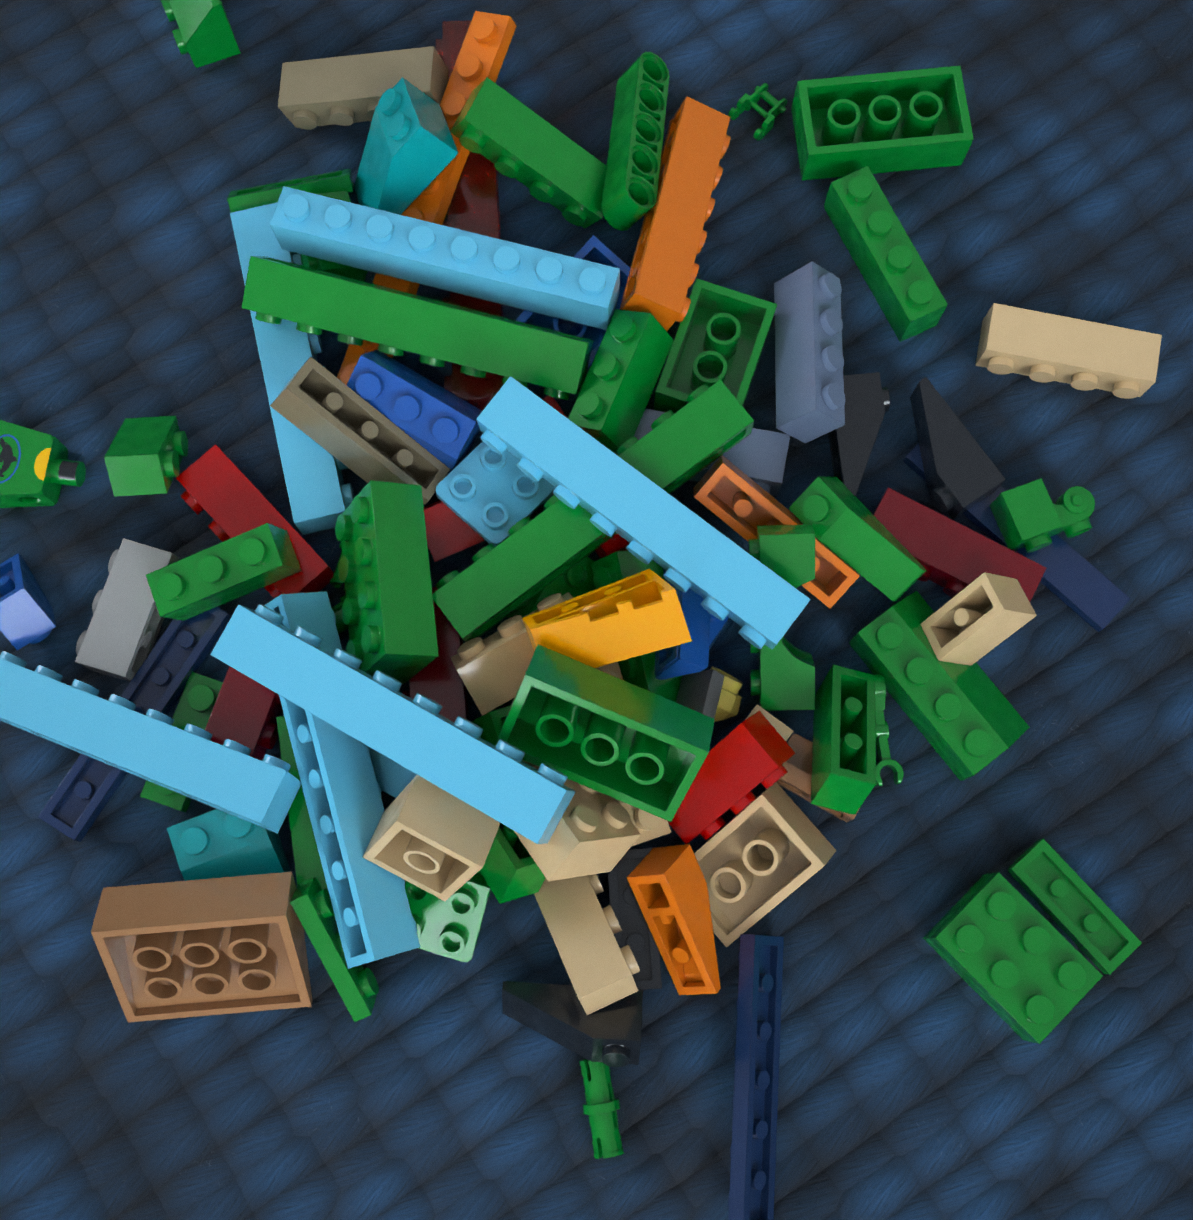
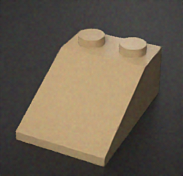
[694,782,837,948]

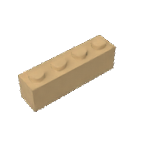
[975,303,1162,399]

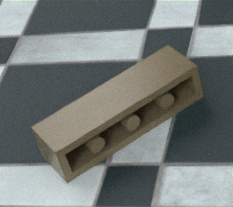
[278,46,449,130]
[270,357,450,505]

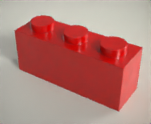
[668,710,796,844]

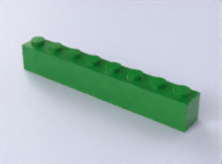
[242,256,594,400]
[432,379,754,642]

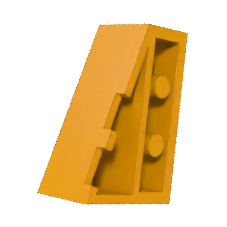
[522,568,692,668]

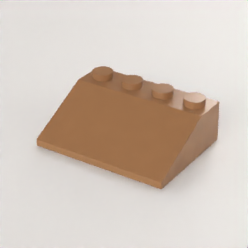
[91,872,312,1023]

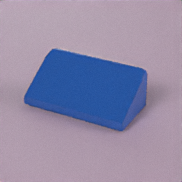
[654,587,710,680]

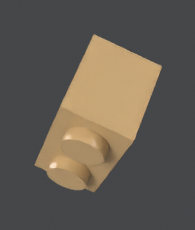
[920,572,1037,666]

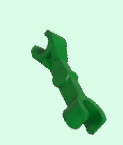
[875,674,904,787]

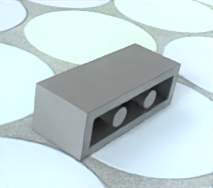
[75,538,180,682]

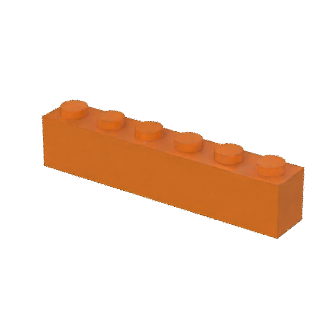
[619,96,731,331]

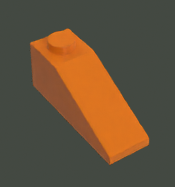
[627,844,721,995]

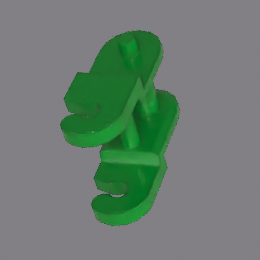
[728,82,787,141]

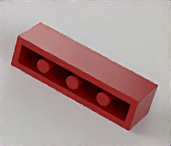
[176,444,334,599]

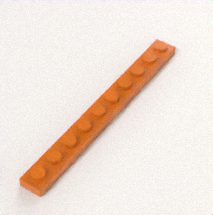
[337,11,517,385]

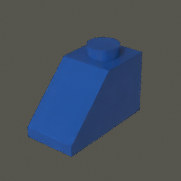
[0,553,56,650]

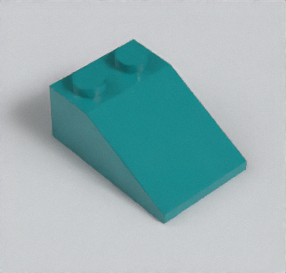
[354,77,458,215]
[167,809,297,888]

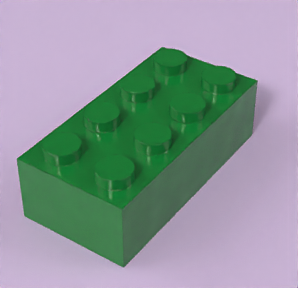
[791,66,974,181]
[335,480,439,685]
[495,644,715,822]

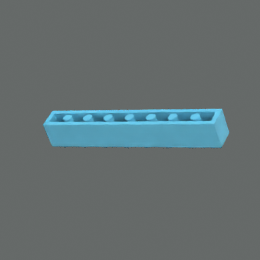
[270,186,620,330]
[230,202,355,535]
[476,376,811,650]
[264,591,420,969]
[210,604,576,844]
[0,651,301,834]

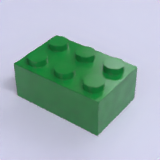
[654,278,777,414]
[923,872,1103,1044]

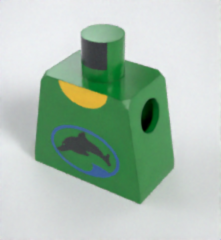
[0,420,86,508]

